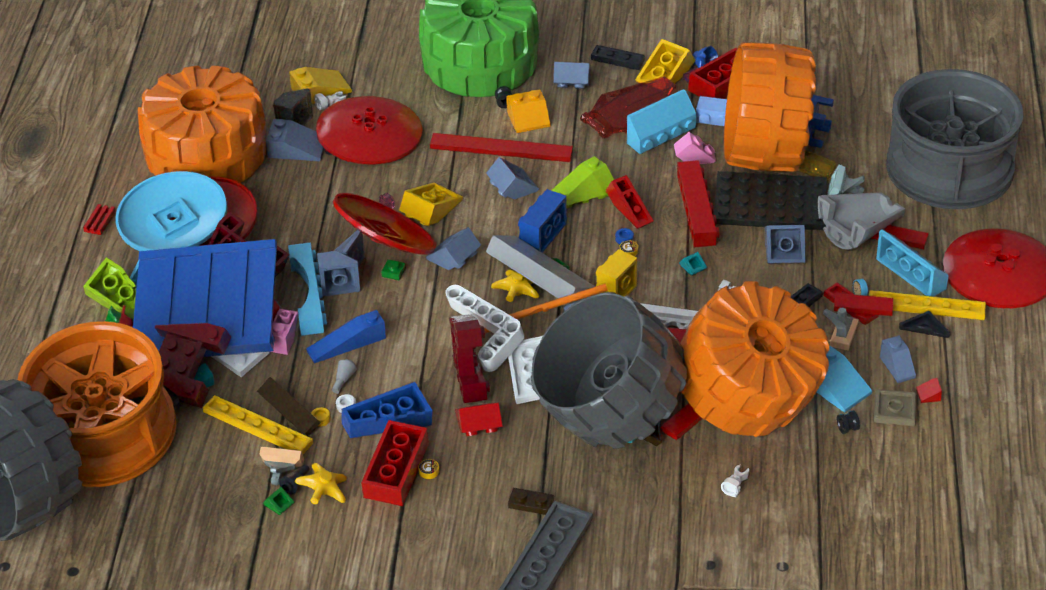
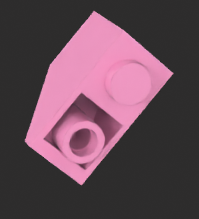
[674,132,716,164]
[270,309,298,355]

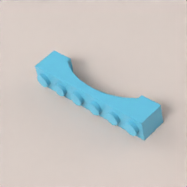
[288,243,327,336]

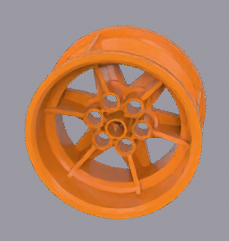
[17,321,176,487]

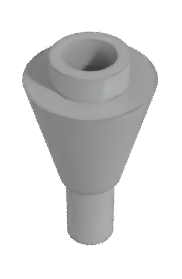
[332,359,357,394]

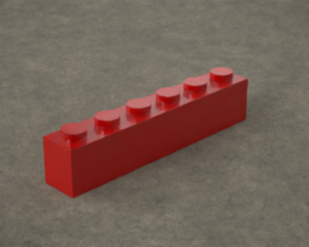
[677,160,719,248]

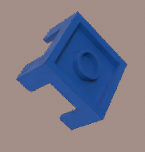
[808,95,834,148]

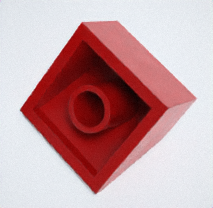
[455,402,503,436]

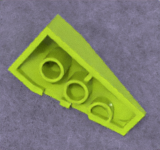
[551,156,614,208]

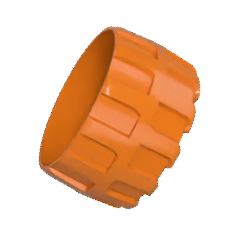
[724,42,816,172]
[138,65,266,183]
[680,281,829,437]

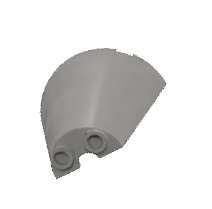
[818,192,905,249]

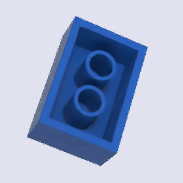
[518,189,567,253]

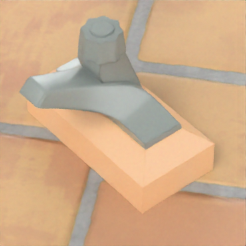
[823,308,859,351]
[260,447,304,486]

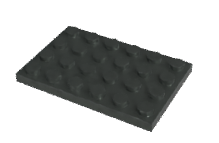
[714,171,827,231]

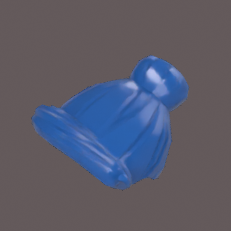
[692,46,719,68]

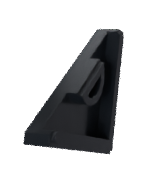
[899,311,950,338]

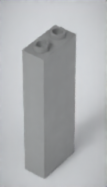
[486,235,595,305]

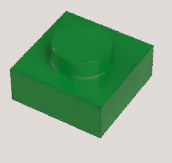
[381,259,406,280]

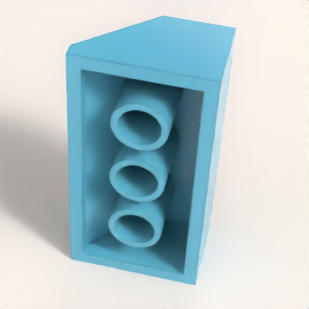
[627,89,696,154]
[876,229,949,297]

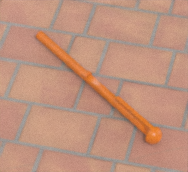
[480,284,608,333]

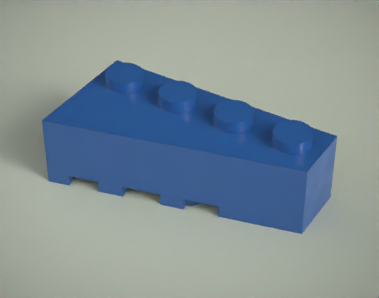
[341,382,433,438]

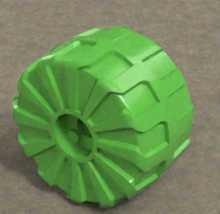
[419,0,539,97]

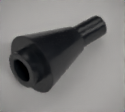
[279,464,310,495]

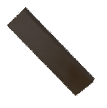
[257,377,320,436]

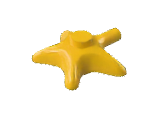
[491,270,539,302]
[295,463,347,504]

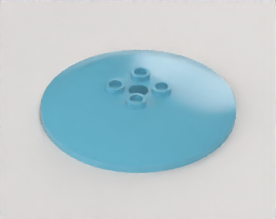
[116,171,227,251]

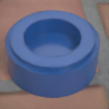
[615,228,634,245]

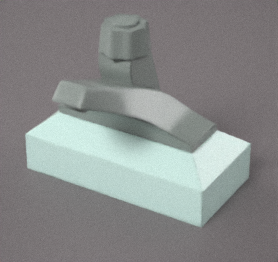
[827,165,865,195]

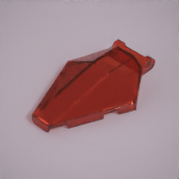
[580,76,676,139]

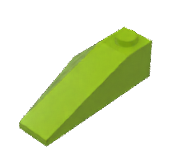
[83,257,137,321]

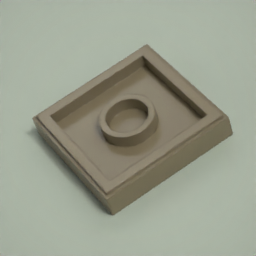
[874,389,916,426]

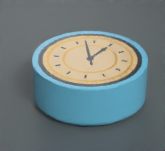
[853,279,868,296]

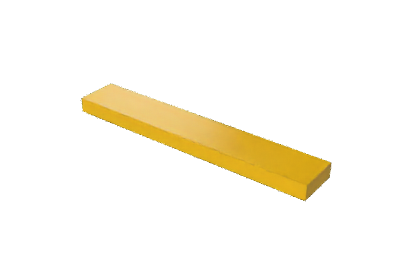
[869,290,986,320]
[203,395,313,454]

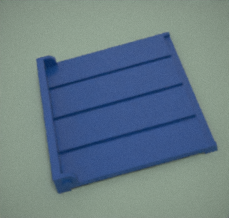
[133,239,277,357]

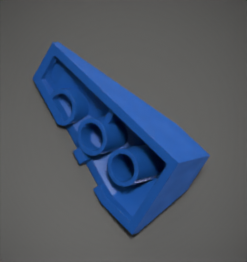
[306,310,386,364]

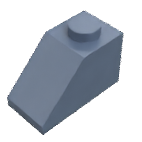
[880,335,916,383]

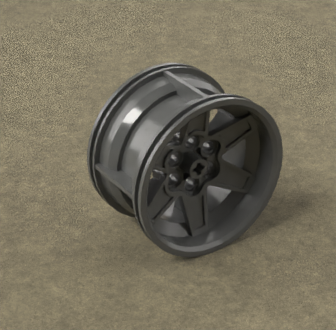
[886,69,1023,209]

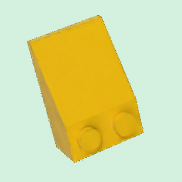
[635,39,695,93]
[289,67,352,106]
[399,183,463,226]

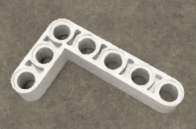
[446,285,524,372]

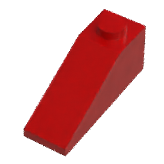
[605,175,654,229]

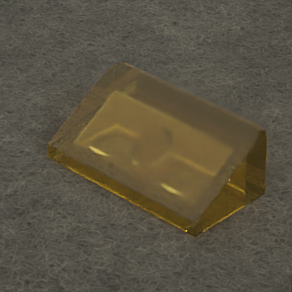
[798,150,836,181]

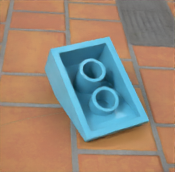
[817,346,872,413]

